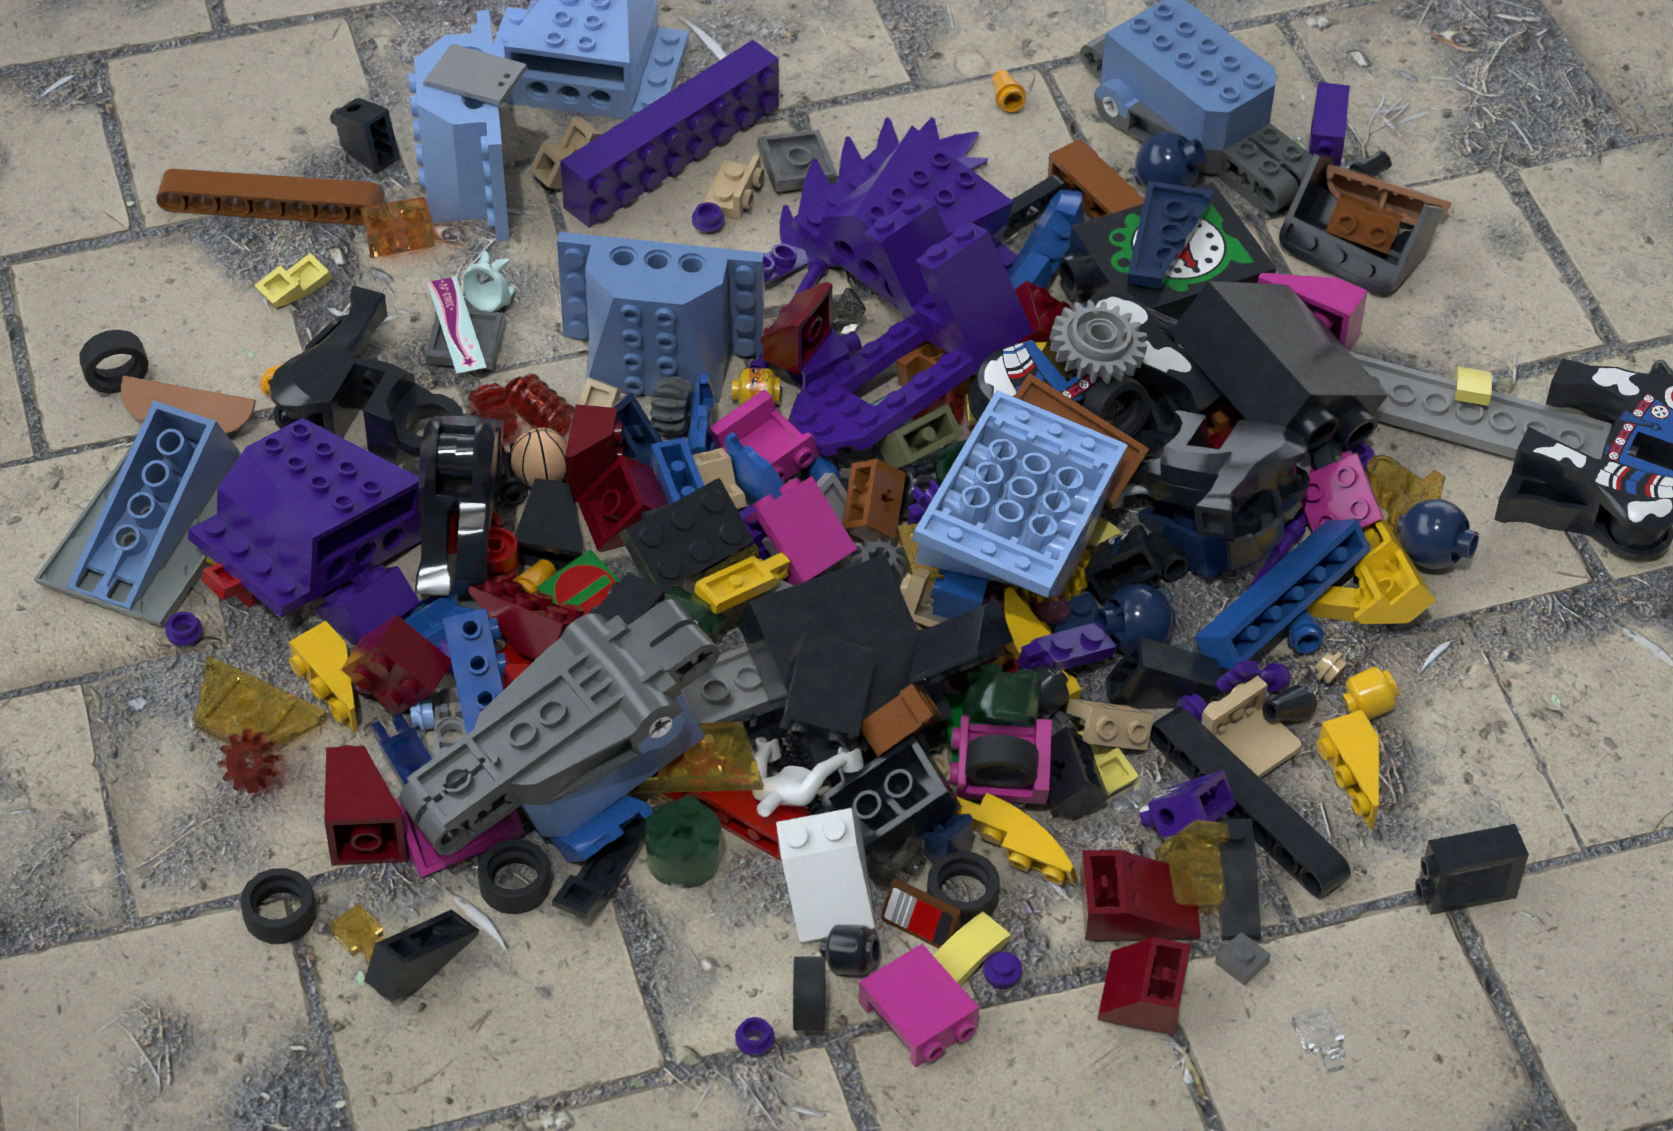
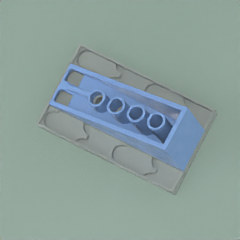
[33,400,242,627]

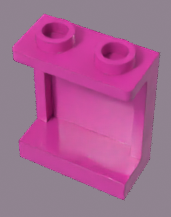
[709,389,819,482]
[745,476,857,586]
[949,715,1052,804]
[859,944,979,1067]

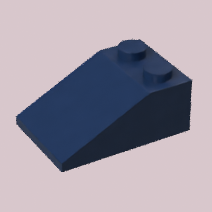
[1138,502,1240,578]

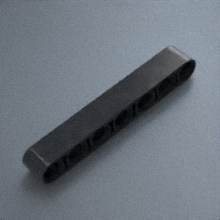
[1150,706,1351,898]

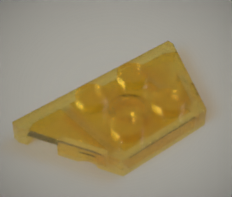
[194,655,327,757]
[628,721,764,793]

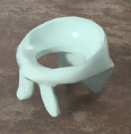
[463,251,515,312]

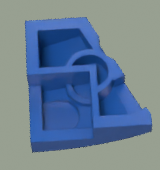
[687,374,716,455]
[725,432,785,504]
[551,795,654,862]

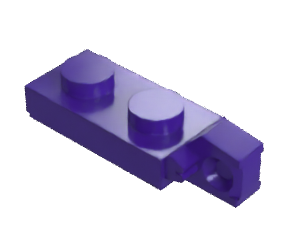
[1017,622,1116,672]

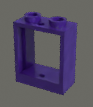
[1308,82,1350,184]

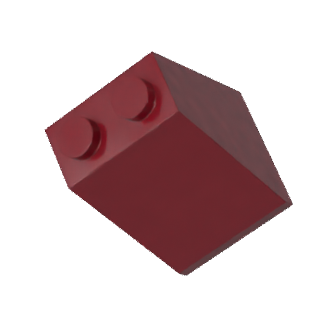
[324,745,408,866]

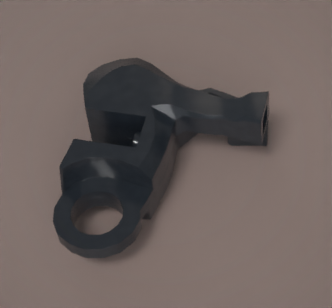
[269,286,464,466]
[1129,410,1310,570]
[415,413,504,596]

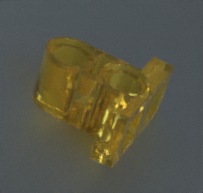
[1366,455,1446,536]
[1154,819,1230,909]

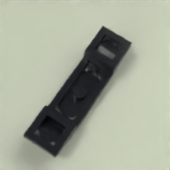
[552,808,658,920]

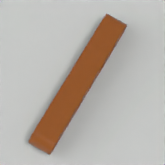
[156,168,385,226]

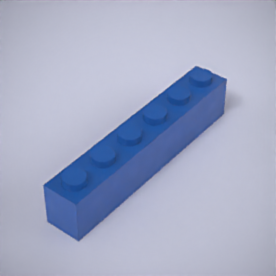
[1194,520,1371,668]

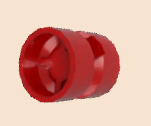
[489,527,520,583]

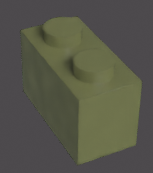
[877,404,963,468]

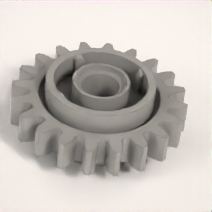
[1049,300,1148,384]

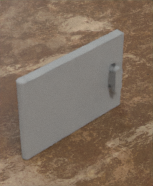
[423,44,527,106]

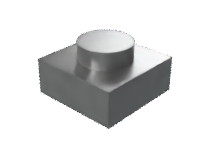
[1215,932,1271,986]

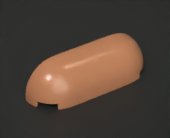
[1325,164,1452,225]
[121,376,256,434]

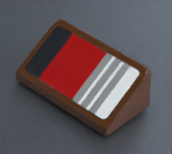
[881,878,961,949]

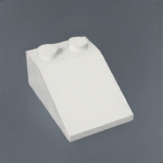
[776,808,876,944]

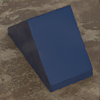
[612,393,663,466]
[908,814,974,864]

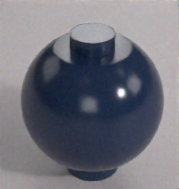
[1133,132,1206,189]
[1397,499,1479,570]
[1094,584,1176,654]

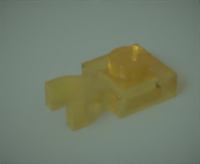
[328,903,385,966]

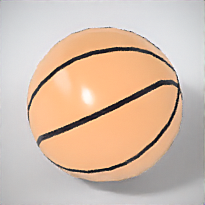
[511,428,568,488]

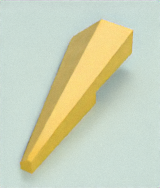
[1354,516,1436,624]

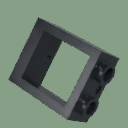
[1415,824,1529,915]

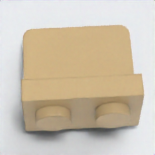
[900,567,948,630]
[1201,676,1301,778]

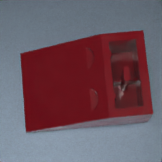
[468,579,585,660]
[1080,849,1201,940]

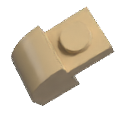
[529,116,601,189]
[692,448,747,510]

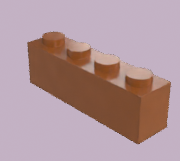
[1047,139,1144,219]

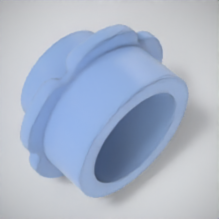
[410,699,435,733]

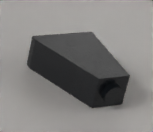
[514,478,584,571]
[1105,637,1221,709]

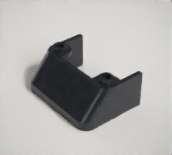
[1279,154,1445,294]

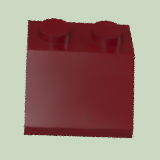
[760,282,833,375]
[565,404,625,503]
[577,455,668,552]

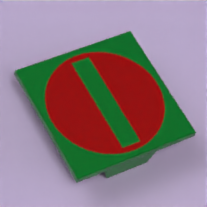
[536,549,620,615]

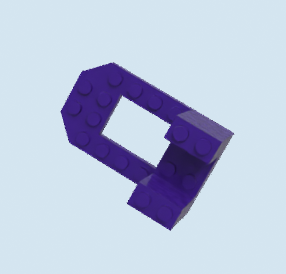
[788,196,1033,456]

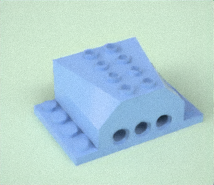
[493,0,689,119]
[409,10,509,241]
[912,390,1128,598]

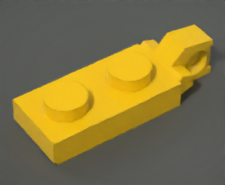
[694,552,791,614]

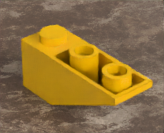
[289,621,358,733]
[1317,710,1379,829]

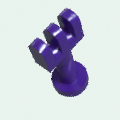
[1216,660,1291,692]

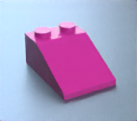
[1258,273,1368,352]

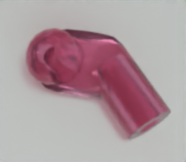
[1029,596,1071,625]

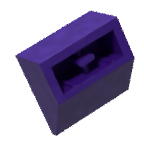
[314,565,420,643]

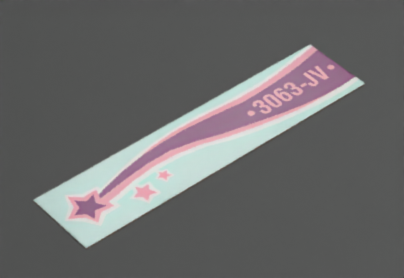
[427,276,487,374]

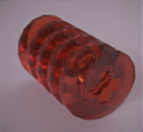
[502,373,575,437]

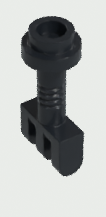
[499,442,526,504]

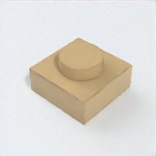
[578,377,622,407]

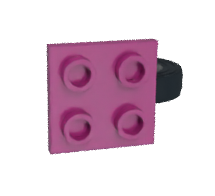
[1300,437,1384,532]

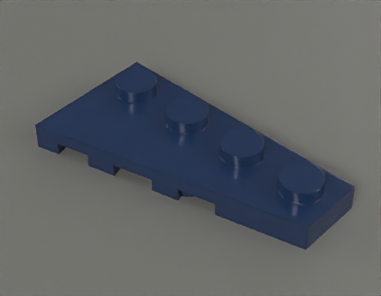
[1127,181,1214,288]

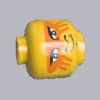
[732,368,780,406]

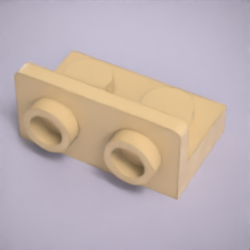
[703,154,765,221]
[1066,698,1154,750]

